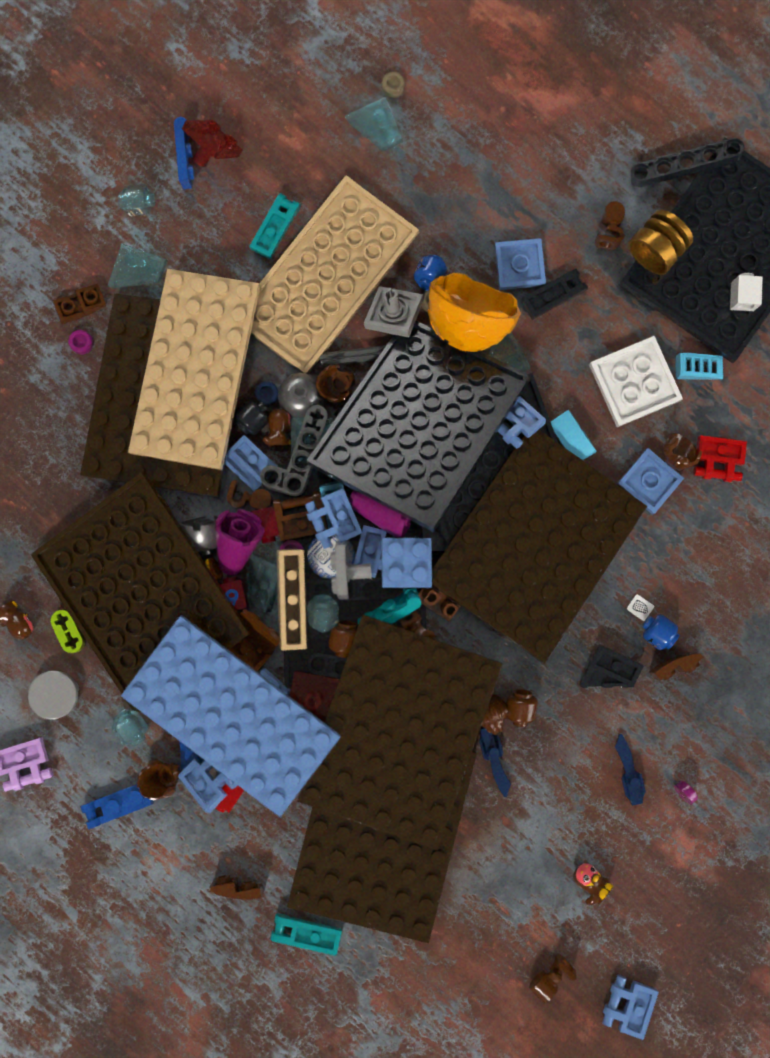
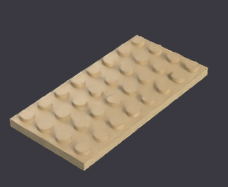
[251,176,419,374]
[128,269,260,470]

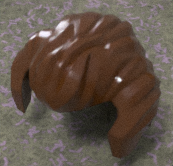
[316,364,355,402]
[663,433,702,471]
[481,693,508,735]
[137,759,182,800]

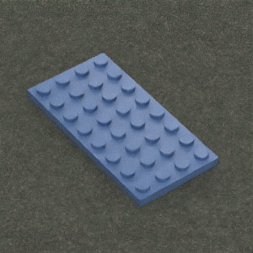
[121,615,341,817]

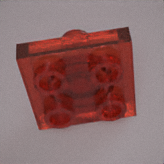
[181,119,243,167]
[290,671,340,723]

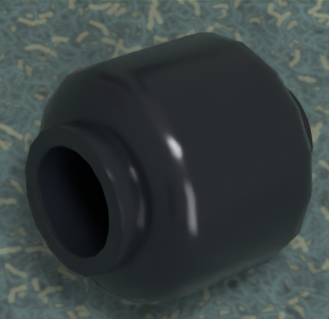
[234,400,269,435]

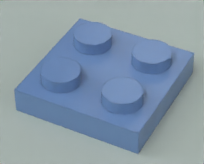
[494,238,546,290]
[617,448,684,515]
[381,538,432,588]

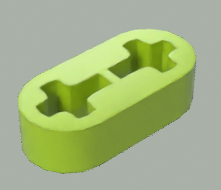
[51,610,85,653]

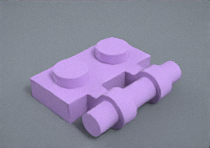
[0,737,53,792]

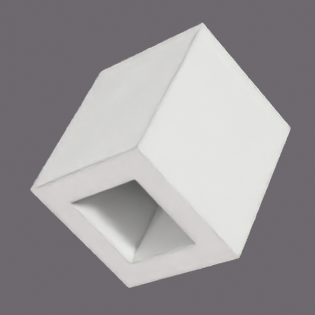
[730,273,762,311]

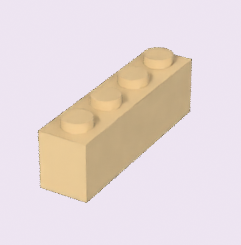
[277,549,306,650]

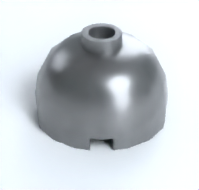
[278,372,324,420]
[179,516,218,555]

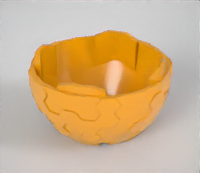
[428,273,521,352]

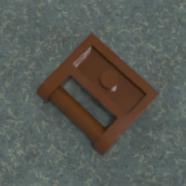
[273,490,327,542]

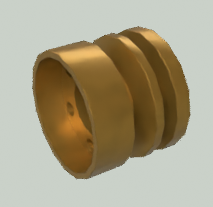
[628,209,693,275]

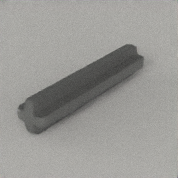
[320,345,386,367]

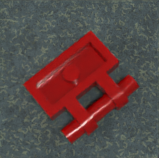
[693,435,747,483]

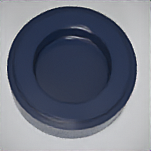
[255,381,279,406]

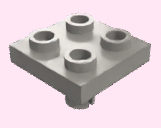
[364,286,424,337]
[330,545,372,600]

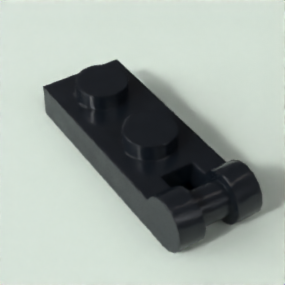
[521,268,588,320]

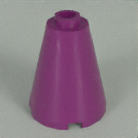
[349,490,411,538]
[215,509,265,575]

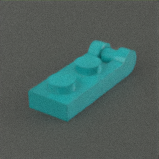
[249,193,301,260]
[358,588,421,625]
[270,913,342,956]

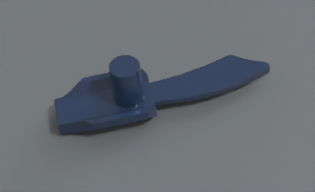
[479,728,511,797]
[615,734,646,806]

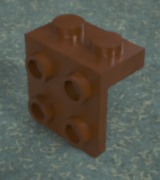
[228,609,280,672]

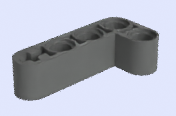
[260,405,328,497]

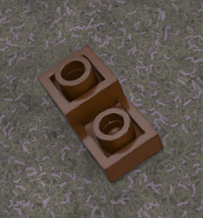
[53,284,106,325]
[649,653,704,681]
[210,875,264,900]

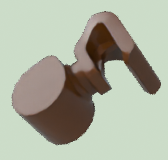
[595,201,625,250]
[227,480,273,510]
[398,610,436,639]
[529,953,577,1003]

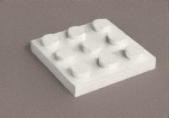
[589,336,683,427]

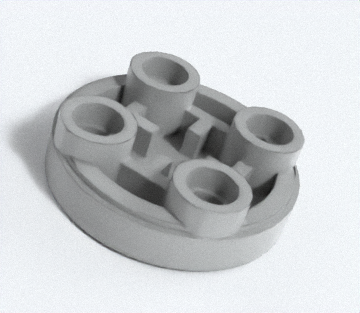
[28,671,79,720]

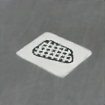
[627,594,654,621]

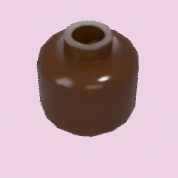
[329,620,358,658]
[506,689,538,727]

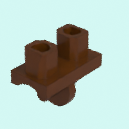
[418,586,460,622]

